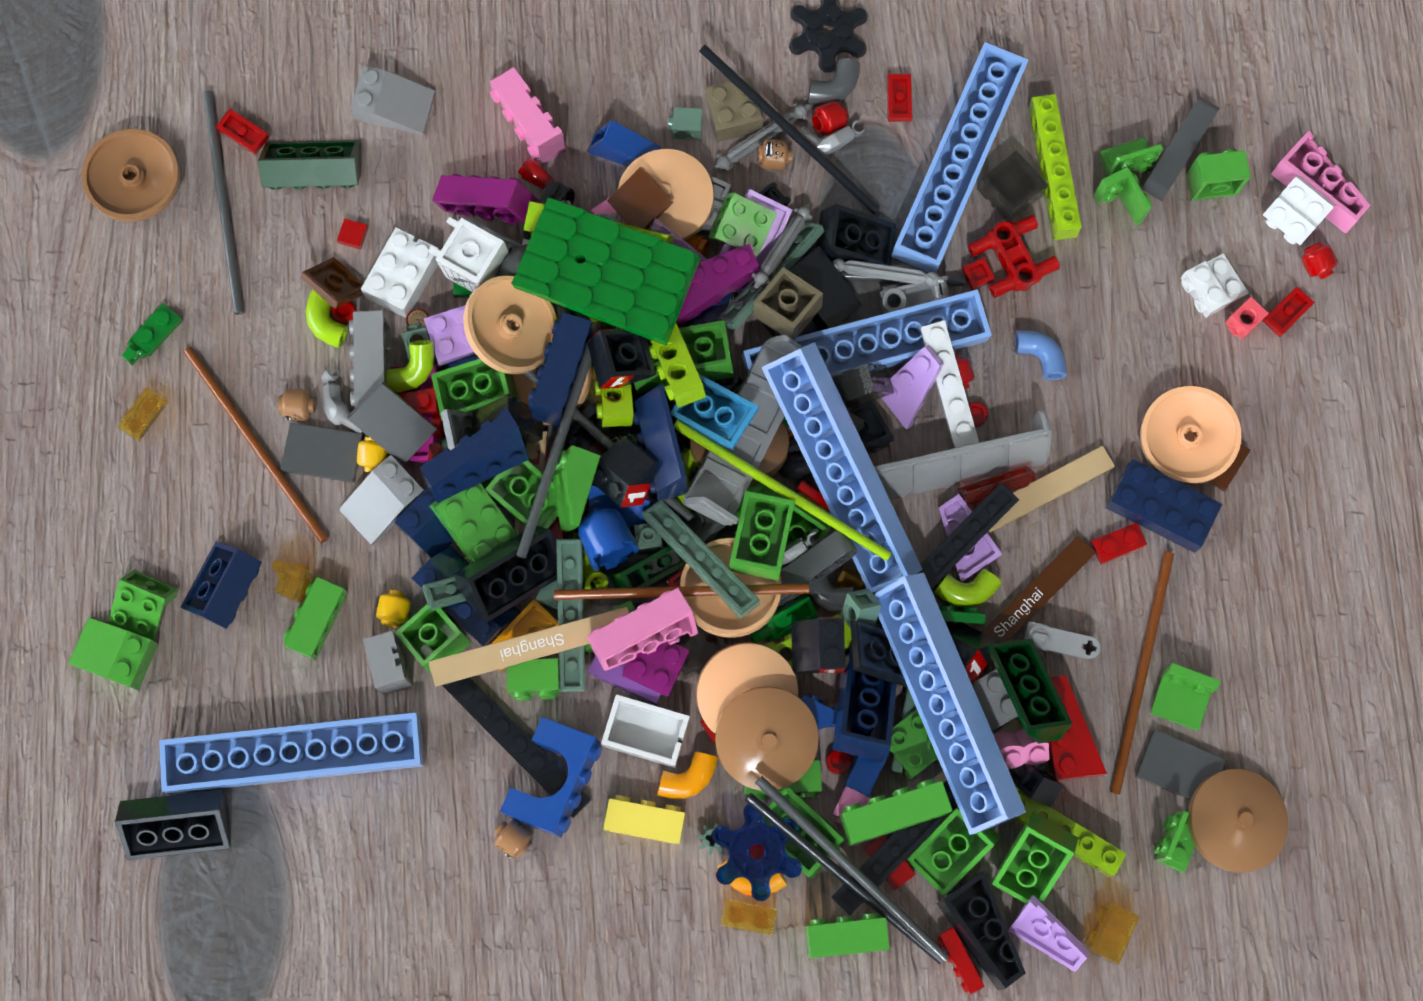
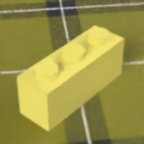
[603,795,685,845]

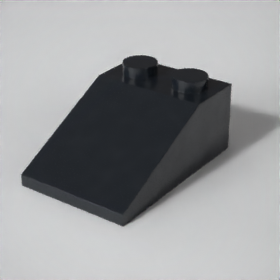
[816,204,896,266]

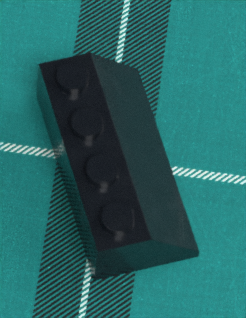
[453,526,557,623]
[115,789,230,860]

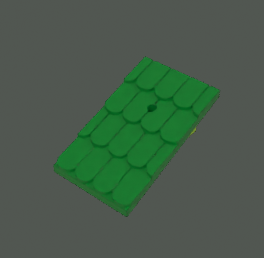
[511,197,701,346]

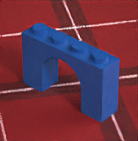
[801,694,891,797]
[500,717,602,838]

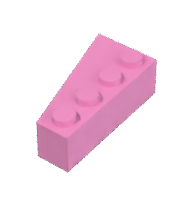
[489,67,566,165]
[1271,130,1371,234]
[587,588,698,671]

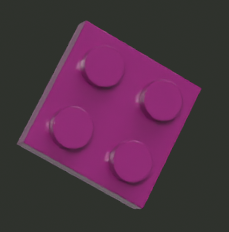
[622,641,690,698]

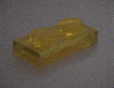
[117,387,168,442]

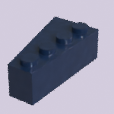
[420,408,529,503]

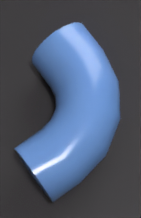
[1014,330,1067,380]

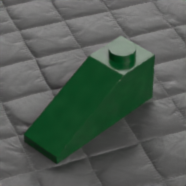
[610,545,686,588]

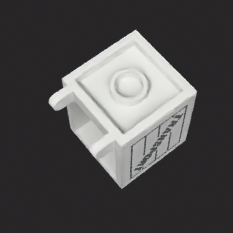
[428,217,509,292]

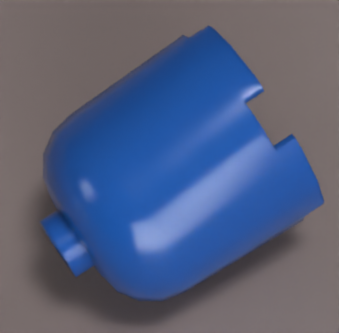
[578,507,639,571]

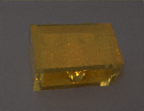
[721,899,777,936]
[1085,902,1140,964]

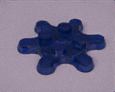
[712,804,802,901]

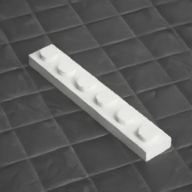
[920,320,979,448]

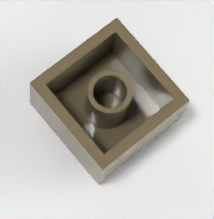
[705,77,763,142]
[753,267,823,340]

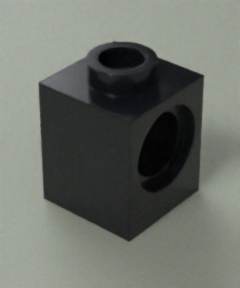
[1016,765,1064,807]

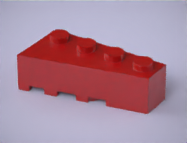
[1048,675,1107,781]

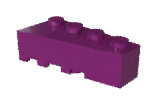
[432,174,542,225]
[676,244,759,328]

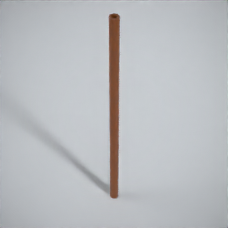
[183,347,329,544]
[1110,551,1174,795]
[554,583,809,600]

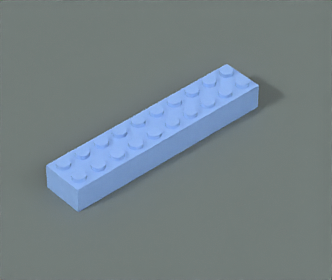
[892,42,1028,273]
[741,289,992,382]
[762,342,923,593]
[873,573,1026,835]
[159,713,424,794]

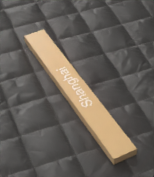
[428,607,629,687]

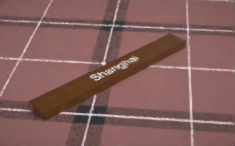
[982,536,1095,642]

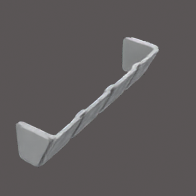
[683,335,803,525]
[874,410,1052,500]

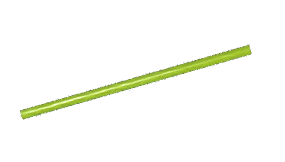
[673,420,892,561]

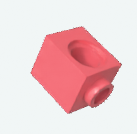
[1225,297,1269,340]

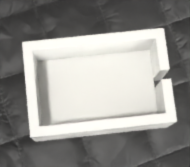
[361,227,439,318]
[601,695,690,768]

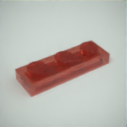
[958,466,1036,504]

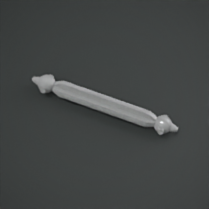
[713,103,811,171]
[752,204,813,289]
[831,258,945,286]

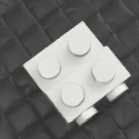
[1263,175,1336,245]
[1181,253,1249,318]

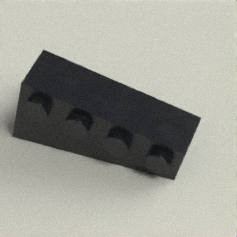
[936,870,1026,990]

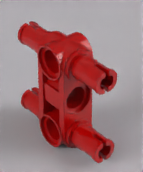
[967,215,1060,298]

